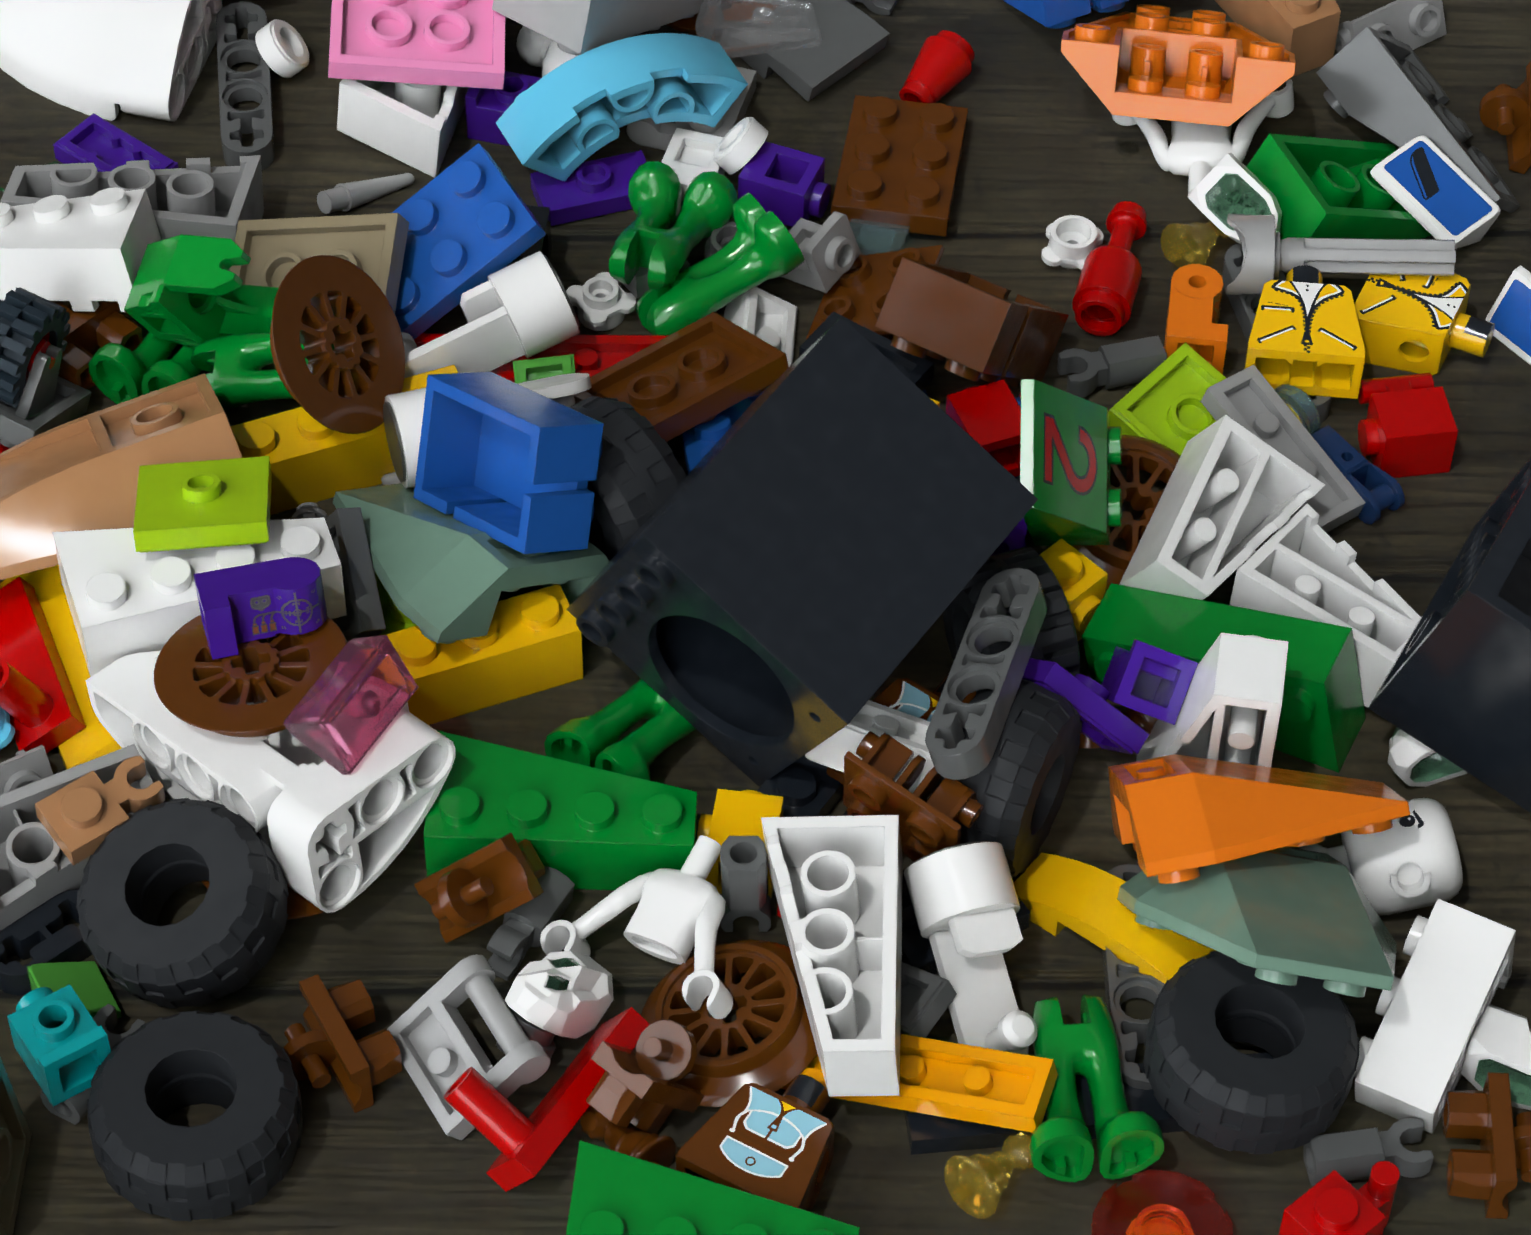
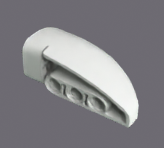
[0,0,223,122]
[85,651,456,913]

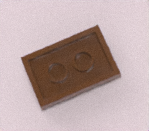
[831,95,968,237]
[574,312,789,443]

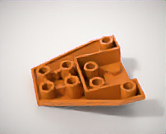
[1061,4,1296,127]
[1108,754,1410,884]

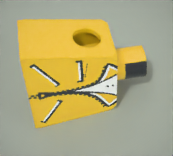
[1244,265,1365,399]
[1355,273,1495,376]

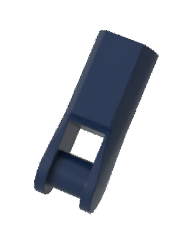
[1311,425,1405,524]

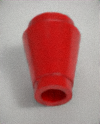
[899,30,975,103]

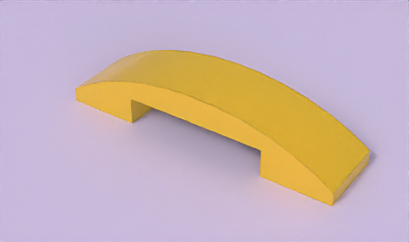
[1014,853,1216,984]

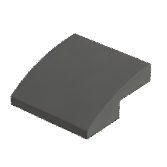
[725,0,890,102]

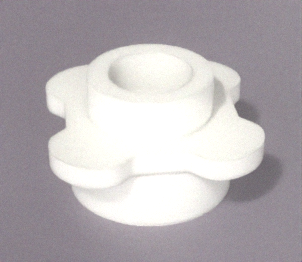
[1041,215,1104,270]
[566,272,636,331]

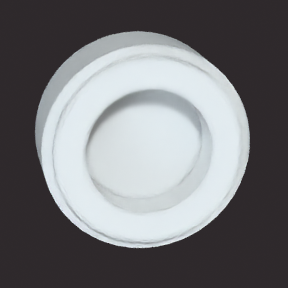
[255,19,309,78]
[713,117,768,175]

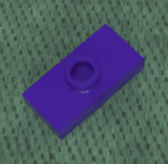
[53,113,179,172]
[530,150,646,226]
[1022,658,1149,754]

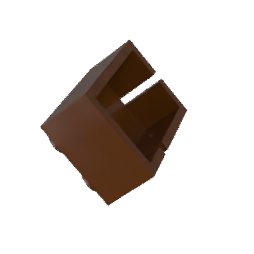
[875,257,1069,387]

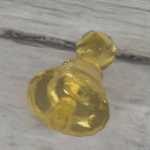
[1160,220,1228,268]
[944,1132,1033,1218]

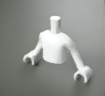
[1112,79,1294,195]
[540,835,733,1019]

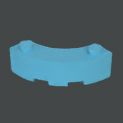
[496,33,748,182]

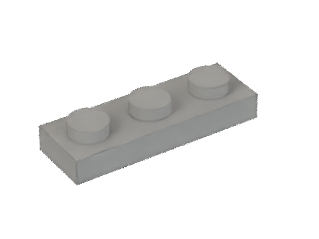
[1200,364,1366,533]

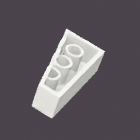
[337,79,469,178]
[0,187,162,312]
[52,517,347,677]
[761,815,903,1097]

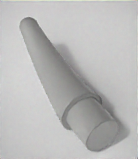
[317,173,415,214]

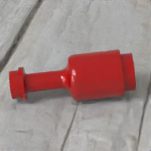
[1072,201,1147,336]

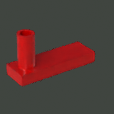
[0,576,86,754]
[443,1007,650,1192]

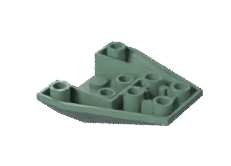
[332,483,609,644]
[1117,847,1397,997]

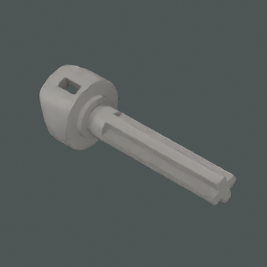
[1225,214,1456,295]

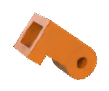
[1164,264,1228,375]

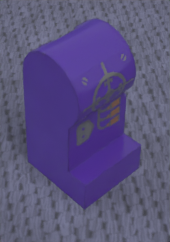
[193,557,327,660]

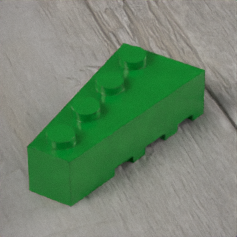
[1081,583,1366,773]
[424,730,697,891]
[566,1140,860,1235]

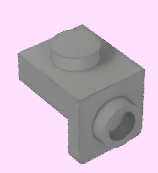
[781,211,861,293]

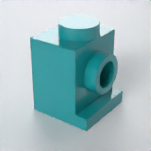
[7,984,111,1107]

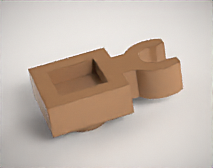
[35,755,165,866]

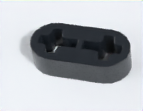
[0,889,92,995]

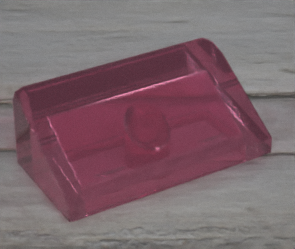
[283,635,418,775]

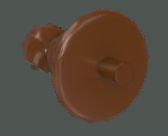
[580,1106,676,1168]

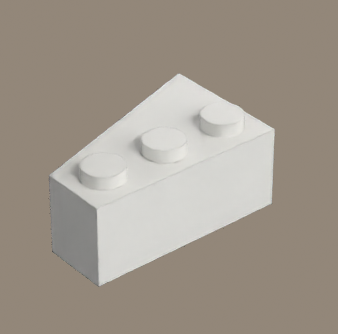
[1119,415,1325,600]
[1229,503,1421,708]
[1136,633,1289,767]
[1354,899,1516,1134]

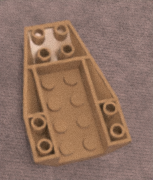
[0,373,242,580]

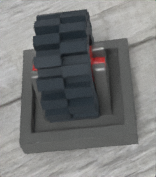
[0,287,92,448]

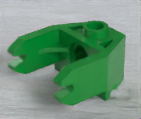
[124,234,279,347]

